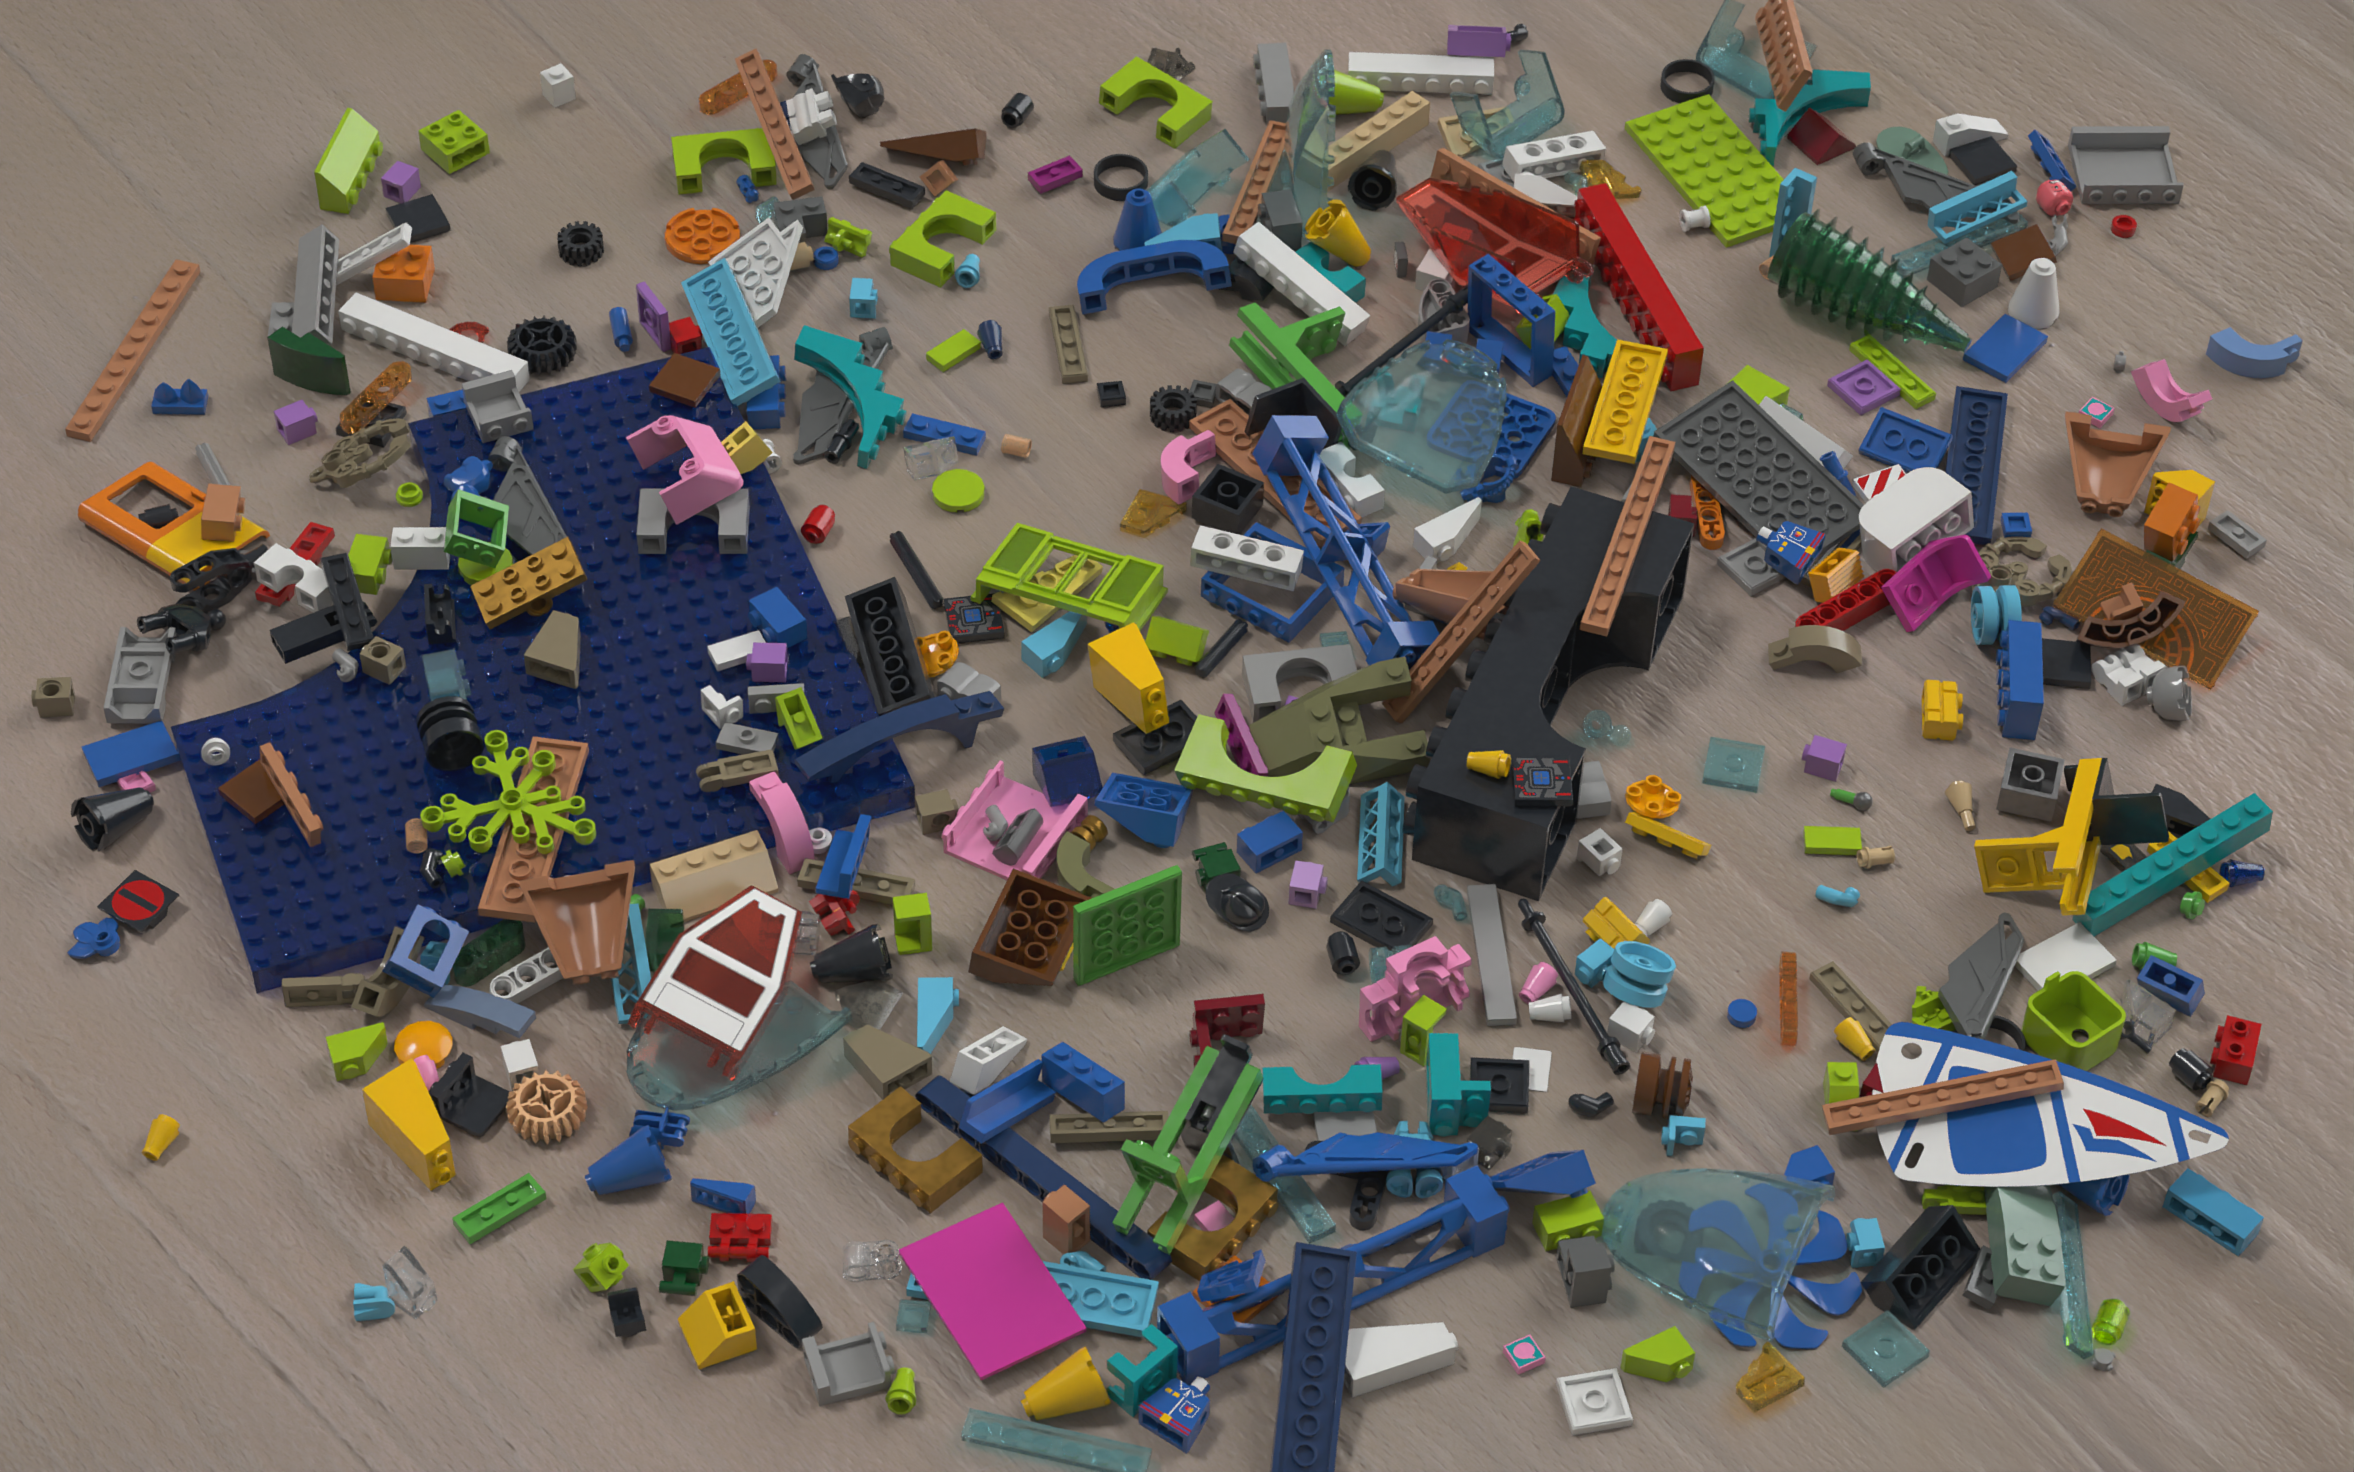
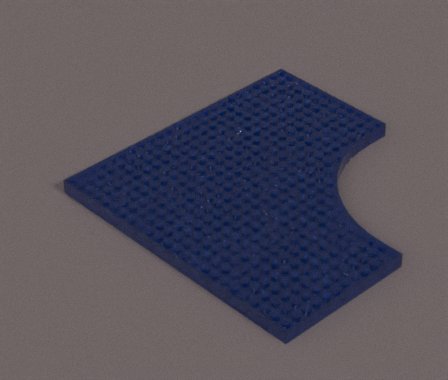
[171,347,915,994]

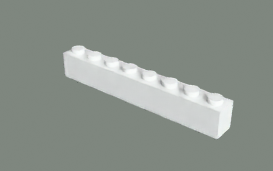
[338,293,530,392]

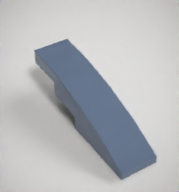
[424,984,536,1039]

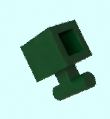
[1192,842,1241,890]
[659,1240,709,1296]

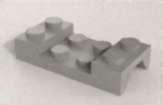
[103,627,177,724]

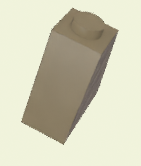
[524,610,581,689]
[843,1024,932,1100]

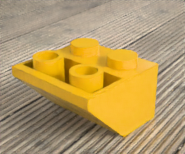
[2144,470,2215,525]
[678,1281,757,1369]

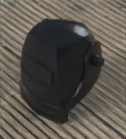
[831,73,885,118]

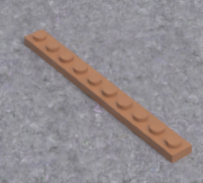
[65,259,200,442]
[1580,436,1676,636]

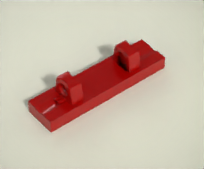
[255,522,335,607]

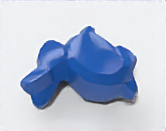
[444,456,493,509]

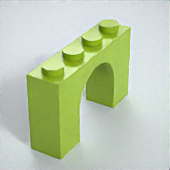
[1099,56,1213,149]
[671,128,777,195]
[889,190,996,288]

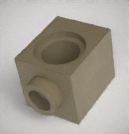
[360,636,406,684]
[31,677,75,718]
[915,789,959,835]

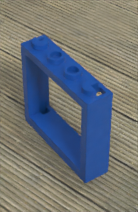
[1467,254,1555,387]
[1201,522,1345,643]

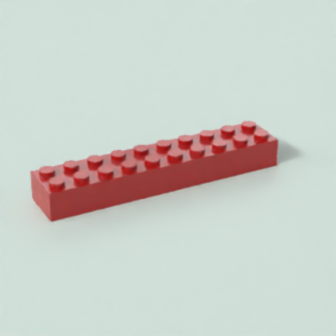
[1572,183,1704,392]

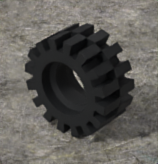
[557,221,604,266]
[1150,385,1197,433]

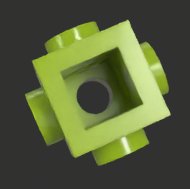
[573,1242,629,1292]

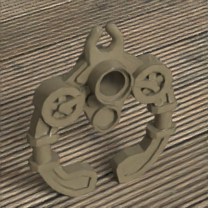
[309,418,411,488]
[1972,537,2072,607]

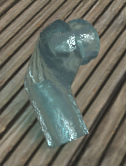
[755,196,779,224]
[1434,884,1467,921]

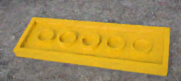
[1583,339,1668,464]

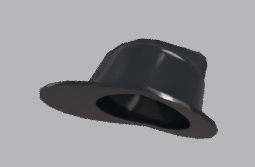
[1206,873,1269,932]

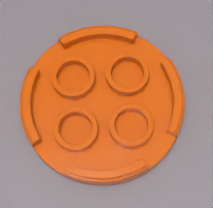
[665,207,740,264]

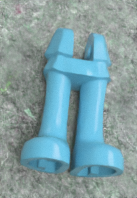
[1386,1121,1443,1198]

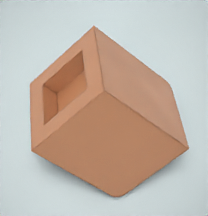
[919,160,958,197]
[2100,582,2143,621]

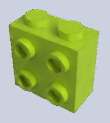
[418,110,490,174]

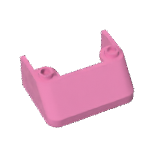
[626,416,744,525]

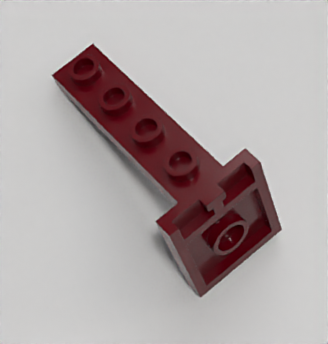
[1189,994,1265,1069]

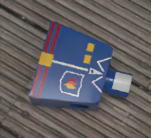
[1756,521,1825,585]
[1139,1377,1211,1454]

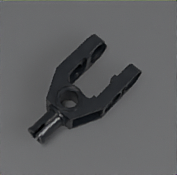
[170,544,269,614]

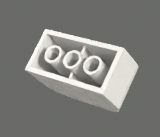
[1859,467,1974,572]

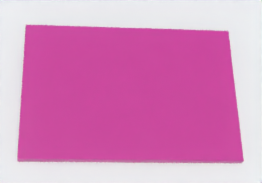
[898,1202,1087,1381]

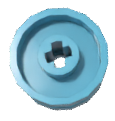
[1971,585,2022,645]
[1603,941,1676,1008]

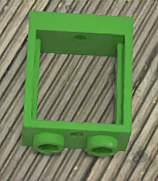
[444,489,509,568]

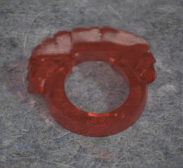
[448,322,489,343]

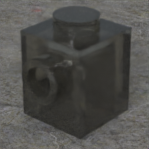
[1466,1115,1512,1170]

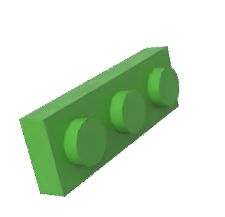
[452,1173,546,1244]

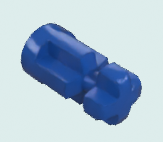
[736,175,759,203]

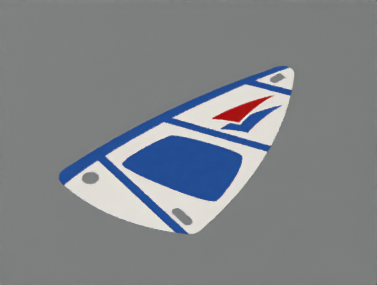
[1873,1022,2229,1187]

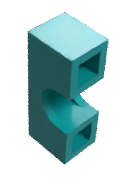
[1295,242,1366,303]

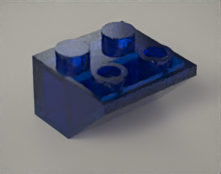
[1032,736,1103,807]

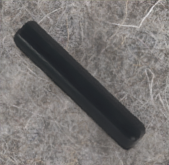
[1194,619,1248,678]

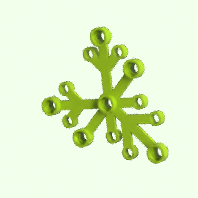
[420,730,596,854]

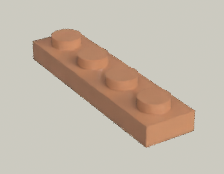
[260,742,323,847]

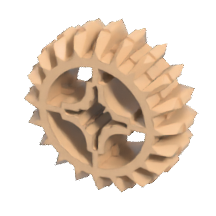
[506,1070,587,1145]

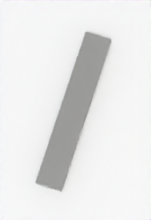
[1467,884,1517,1026]

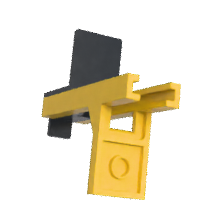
[1974,758,2169,916]

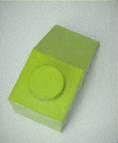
[326,1022,388,1081]
[1823,1062,1859,1131]
[1620,1326,1695,1383]

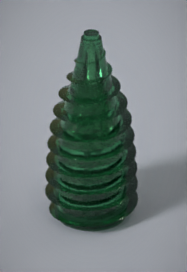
[1768,208,1972,352]

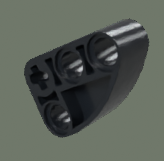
[737,1255,823,1348]

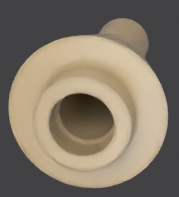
[1945,781,1976,831]

